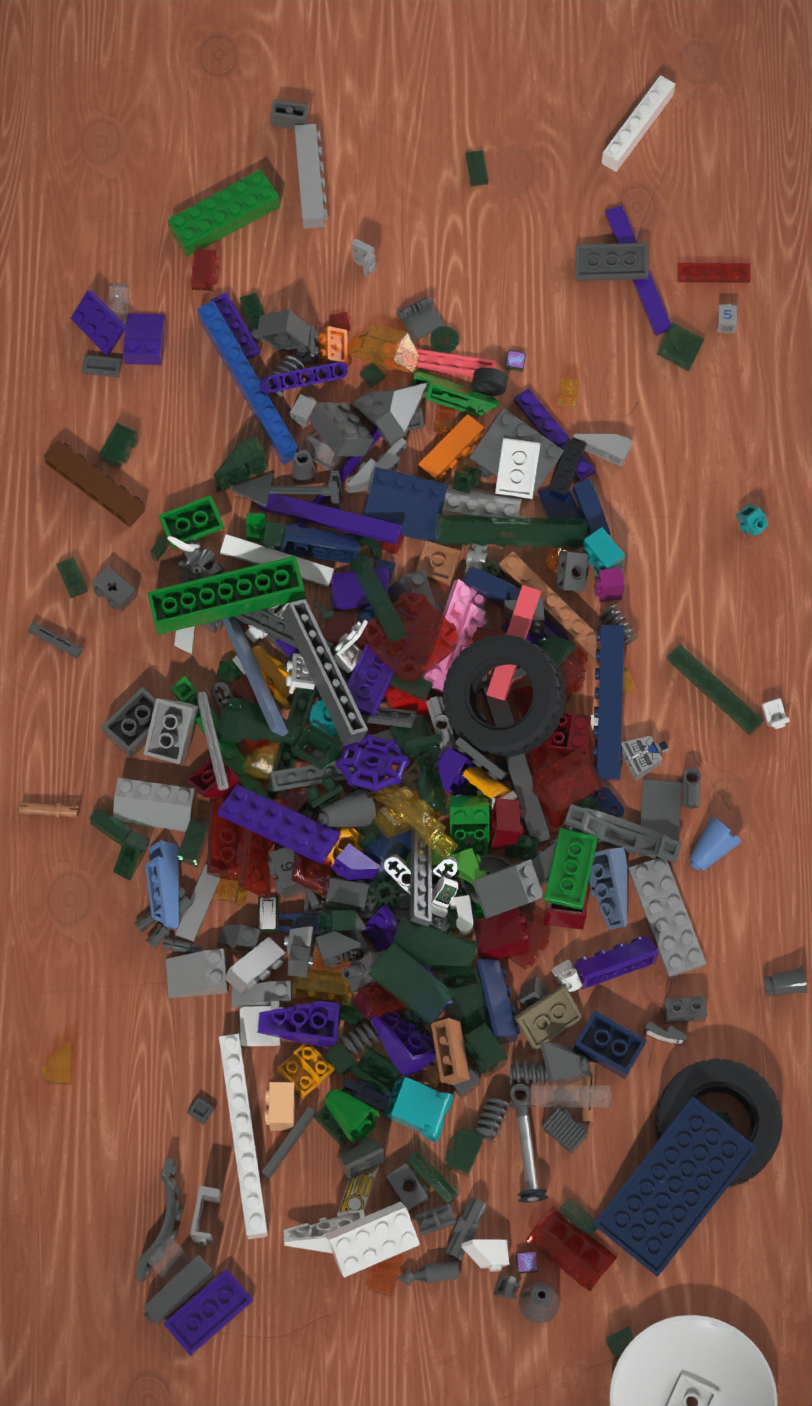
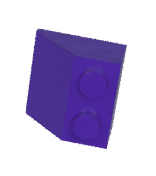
[438,747,476,796]

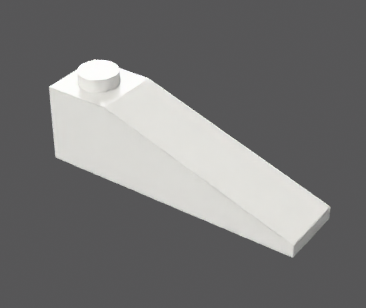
[283,1210,364,1253]

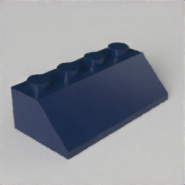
[280,524,360,565]
[476,959,520,1046]

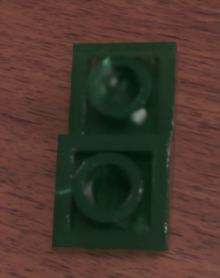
[239,292,265,331]

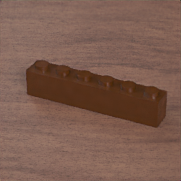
[43,440,144,527]

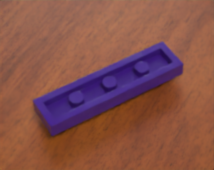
[210,292,260,360]

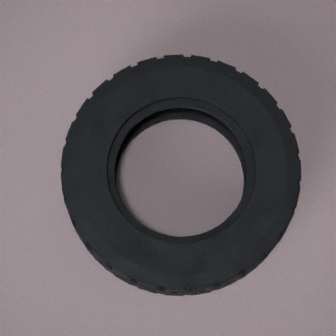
[443,634,566,757]
[655,1058,783,1187]

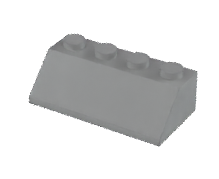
[442,484,522,531]
[113,778,196,832]

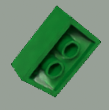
[158,495,225,549]

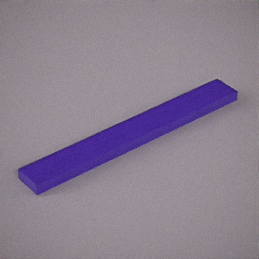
[605,206,672,336]
[258,494,402,544]

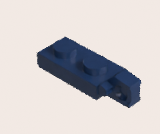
[344,1079,392,1112]

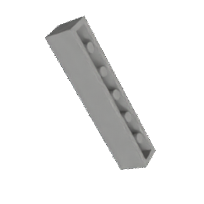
[294,124,328,229]

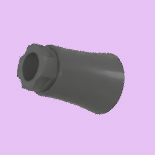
[291,450,317,486]
[763,966,807,996]

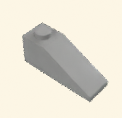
[573,434,633,467]
[232,981,291,1007]

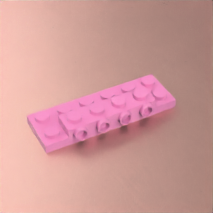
[420,579,487,694]

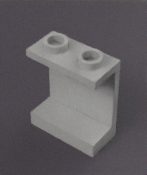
[190,1186,222,1247]

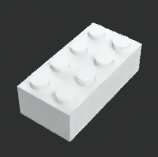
[325,1202,420,1277]

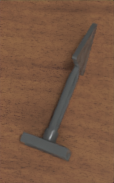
[232,470,344,510]

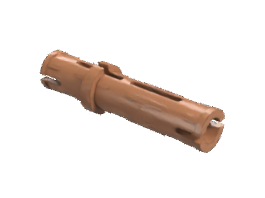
[19,802,79,818]
[580,1062,597,1124]

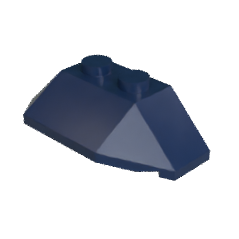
[363,812,412,884]

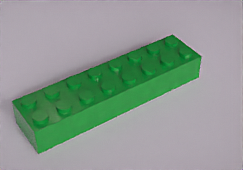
[147,556,306,635]

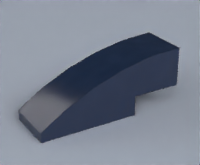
[572,479,610,536]

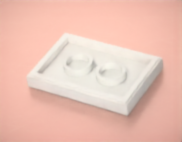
[495,438,540,499]

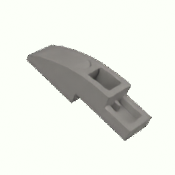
[346,438,406,494]

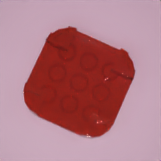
[365,592,458,681]

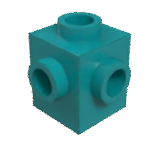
[736,504,769,536]

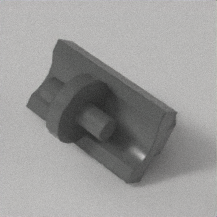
[415,1204,456,1236]

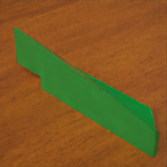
[411,369,500,417]

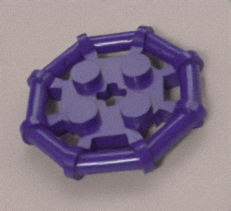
[336,734,409,792]

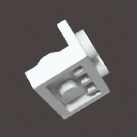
[286,653,315,694]

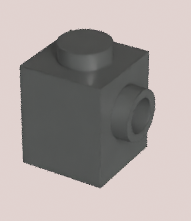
[288,945,314,977]

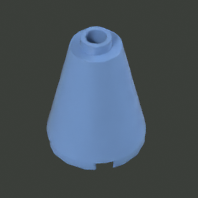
[689,817,742,871]

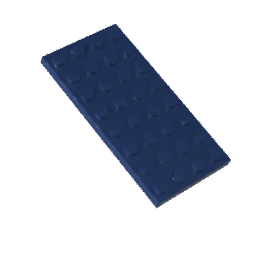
[593,1096,758,1277]

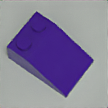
[123,313,165,365]

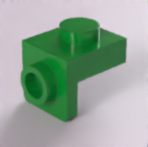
[246,513,265,543]

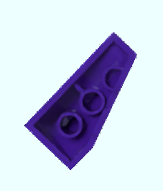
[365,1000,437,1077]
[257,1001,340,1048]

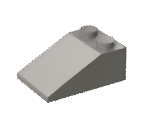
[166,949,228,998]

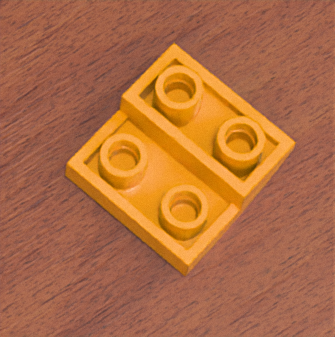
[463,766,512,799]
[277,1044,335,1099]

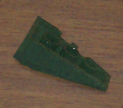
[216,697,303,742]
[389,917,478,966]

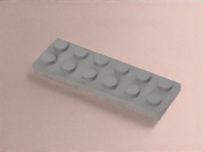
[628,858,706,978]

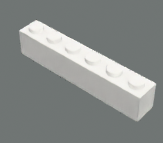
[601,75,675,172]

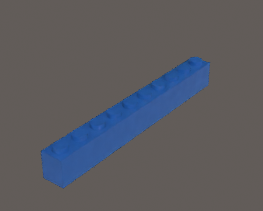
[197,301,299,465]

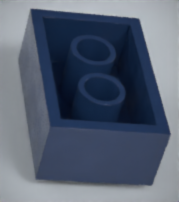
[573,1010,647,1080]

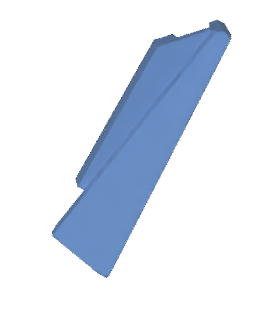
[145,840,179,928]

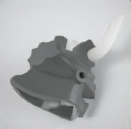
[167,536,226,583]

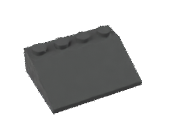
[469,408,564,500]

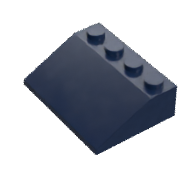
[363,467,447,542]

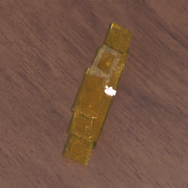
[360,778,458,858]

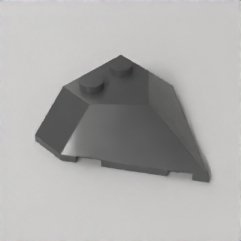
[348,383,428,445]

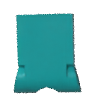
[383,1077,455,1143]

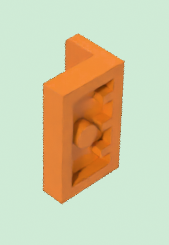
[318,326,348,366]

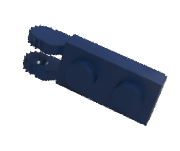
[276,913,333,936]

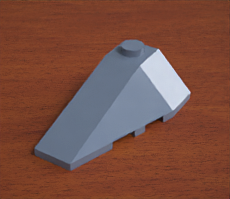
[589,847,628,930]

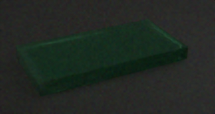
[368,943,455,1025]

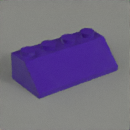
[573,937,658,990]

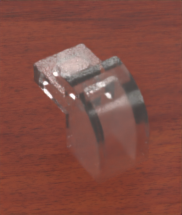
[108,283,130,325]

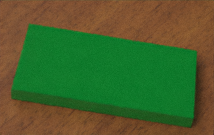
[543,828,598,910]

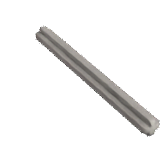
[196,691,229,790]

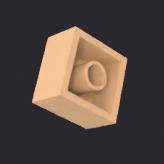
[265,1082,295,1131]

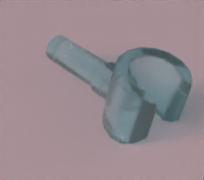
[313,600,335,622]

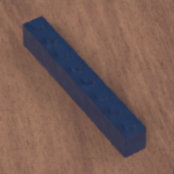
[592,625,624,781]

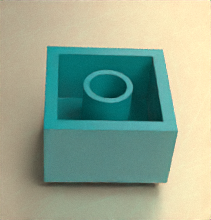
[582,527,625,577]

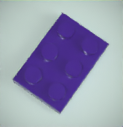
[71,290,127,355]

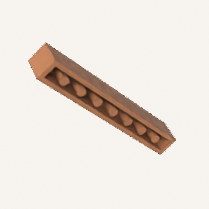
[498,551,599,668]

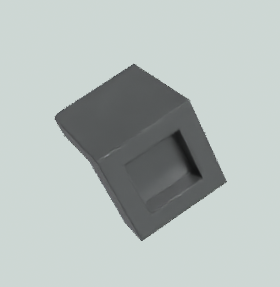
[519,977,549,1008]

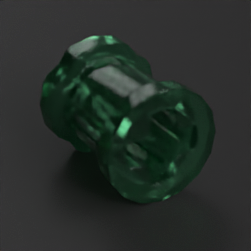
[483,561,500,578]

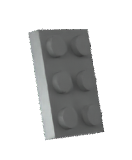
[455,737,508,780]

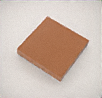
[415,540,461,586]

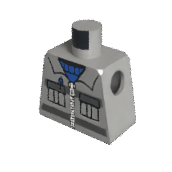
[621,736,669,781]

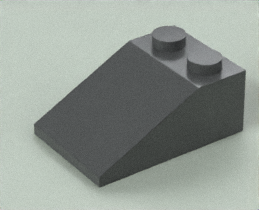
[472,859,544,919]
[337,1137,384,1180]

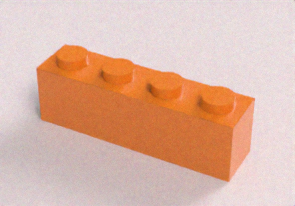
[418,414,484,482]

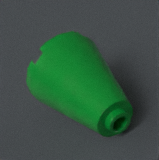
[325,1089,380,1143]

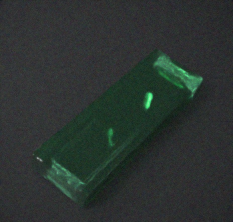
[406,1151,460,1204]

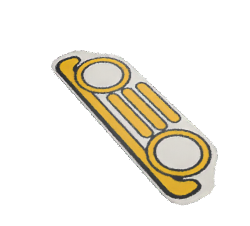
[339,1166,379,1213]

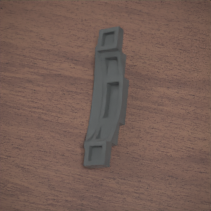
[564,804,681,863]
[135,1157,183,1282]

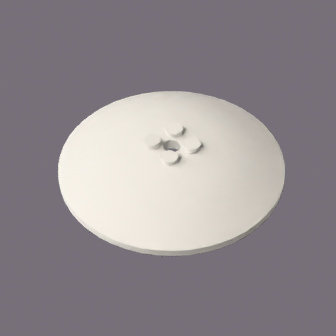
[610,1315,778,1406]

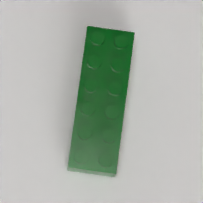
[167,169,280,257]

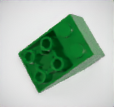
[449,795,489,856]

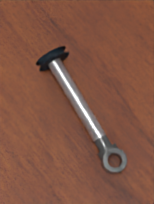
[510,1084,548,1203]

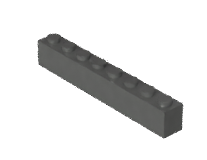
[282,599,368,746]

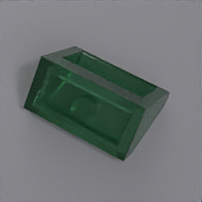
[291,724,341,770]

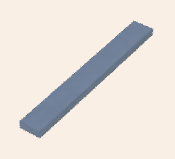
[222,617,288,736]

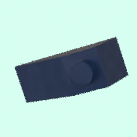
[463,566,521,610]

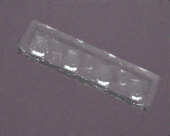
[530,1085,612,1107]

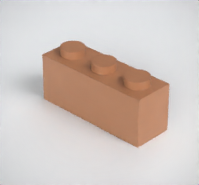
[431,1018,470,1085]

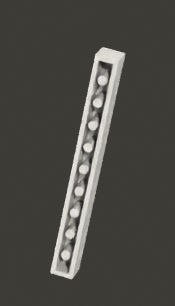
[219,1034,268,1240]

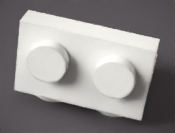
[333,620,368,674]
[240,1001,283,1047]

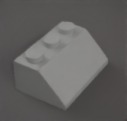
[143,698,199,764]

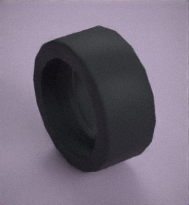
[471,367,508,396]

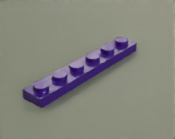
[514,388,595,482]

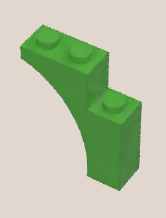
[405,840,486,886]

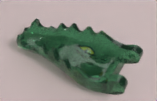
[415,754,450,816]

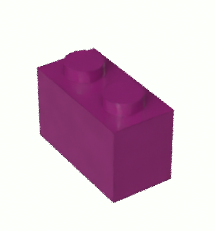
[594,568,625,602]

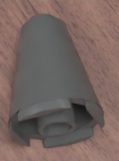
[319,788,376,827]
[519,1281,560,1323]

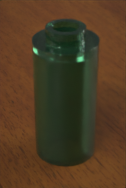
[89,809,133,846]

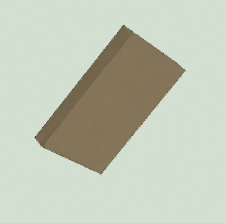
[514,984,584,1051]

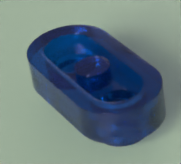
[593,787,625,819]

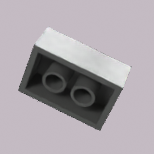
[309,402,374,456]
[101,687,156,759]

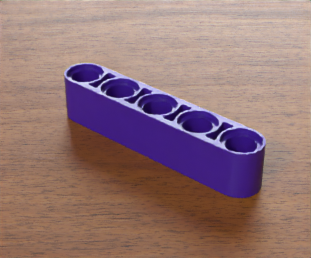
[259,362,348,393]

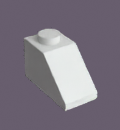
[461,1240,509,1272]

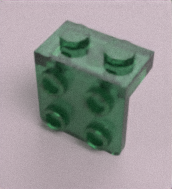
[389,715,443,757]

